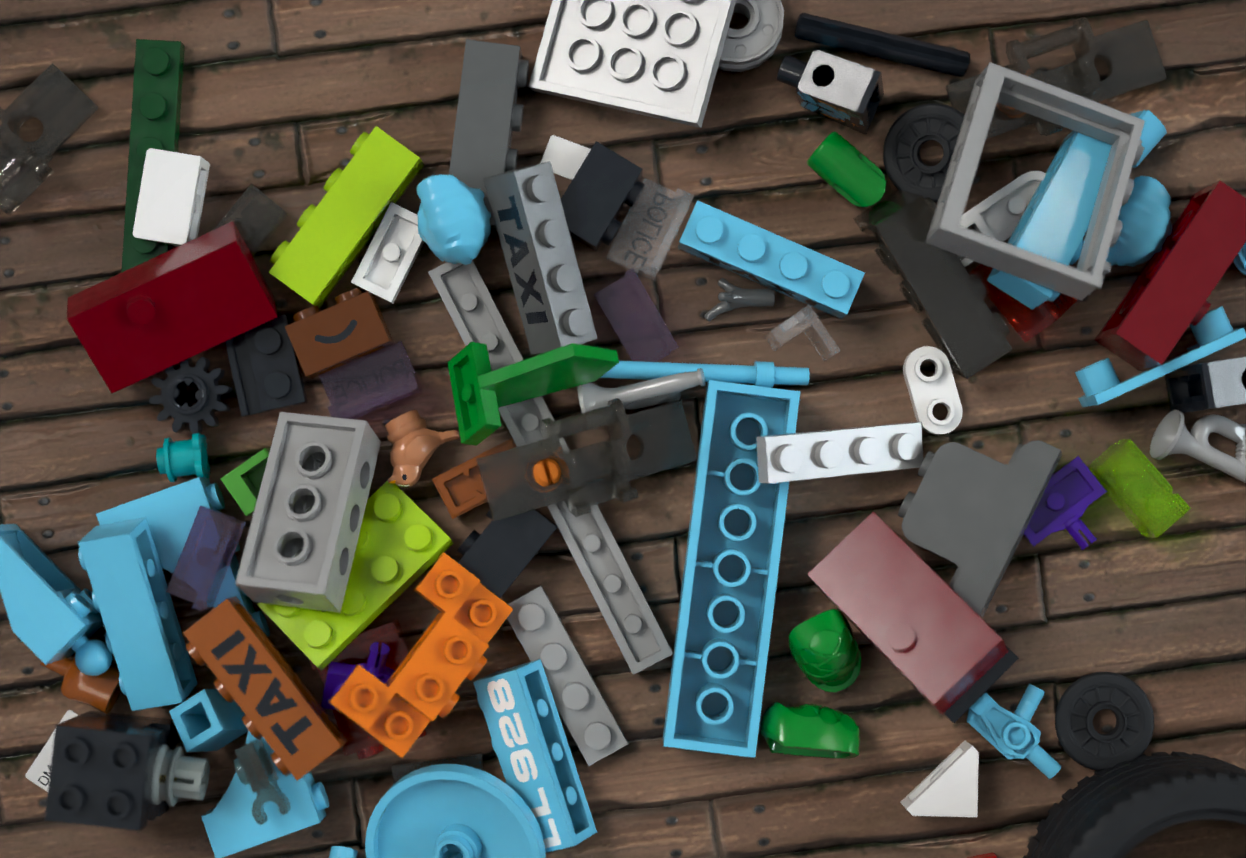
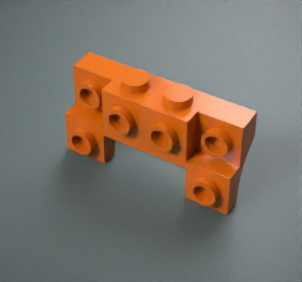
[329,553,513,758]

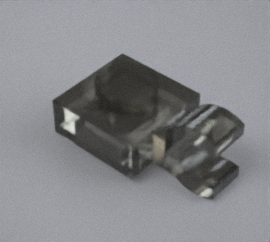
[234,739,290,825]

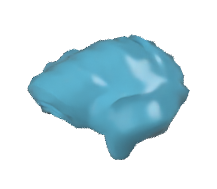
[416,174,491,265]
[1106,176,1172,267]

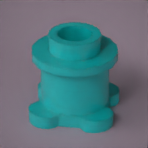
[156,433,210,482]

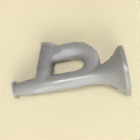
[577,368,706,430]
[1150,409,1246,483]

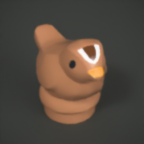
[385,410,459,488]

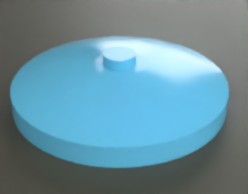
[365,764,546,858]

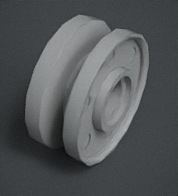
[718,0,784,72]

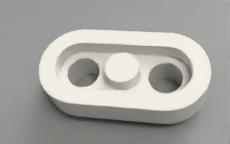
[903,346,963,435]

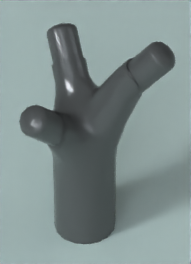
[704,278,775,321]

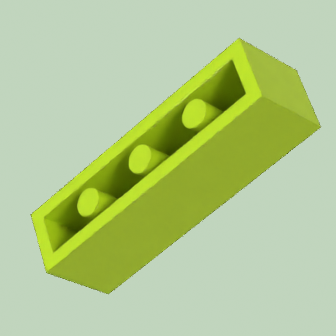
[269,126,424,308]

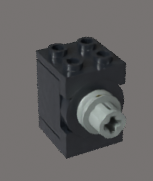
[45,710,210,831]

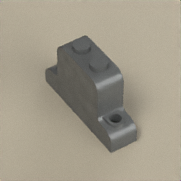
[898,440,1063,617]

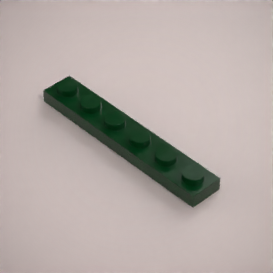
[121,39,185,273]

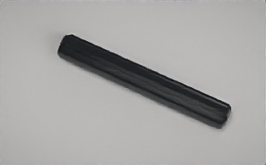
[795,13,970,77]

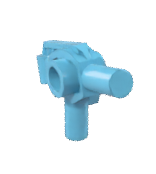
[966,683,1061,779]

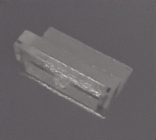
[606,178,694,282]
[765,305,841,361]

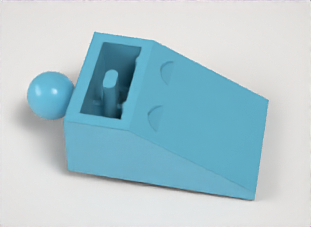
[0,523,113,676]

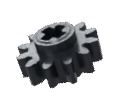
[149,357,233,434]

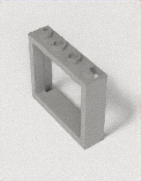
[925,62,1145,301]

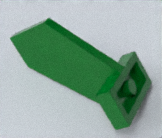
[447,342,619,446]

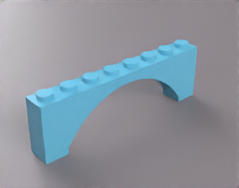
[96,477,329,858]

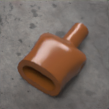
[40,656,121,714]

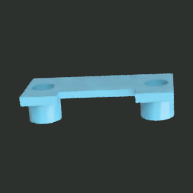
[1075,306,1246,407]

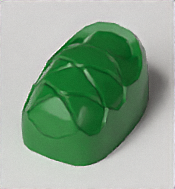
[789,609,861,692]
[761,702,860,759]

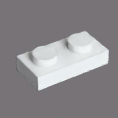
[351,202,424,304]

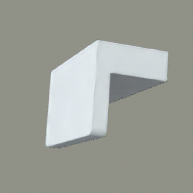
[133,148,210,247]

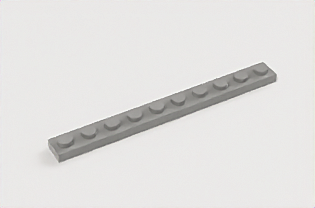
[428,259,673,675]

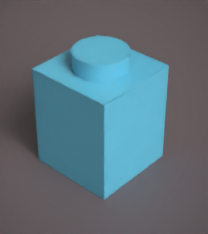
[169,689,248,752]

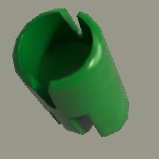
[807,132,886,207]

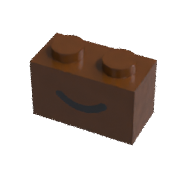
[284,288,394,379]

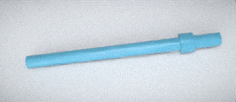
[600,361,810,388]

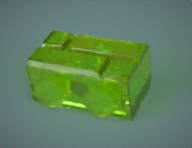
[1088,439,1190,538]

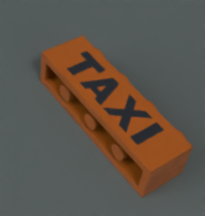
[183,596,348,781]

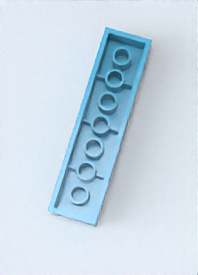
[662,380,801,758]

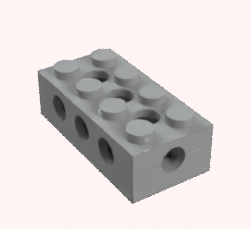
[235,412,381,613]

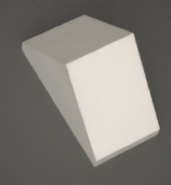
[900,740,979,817]

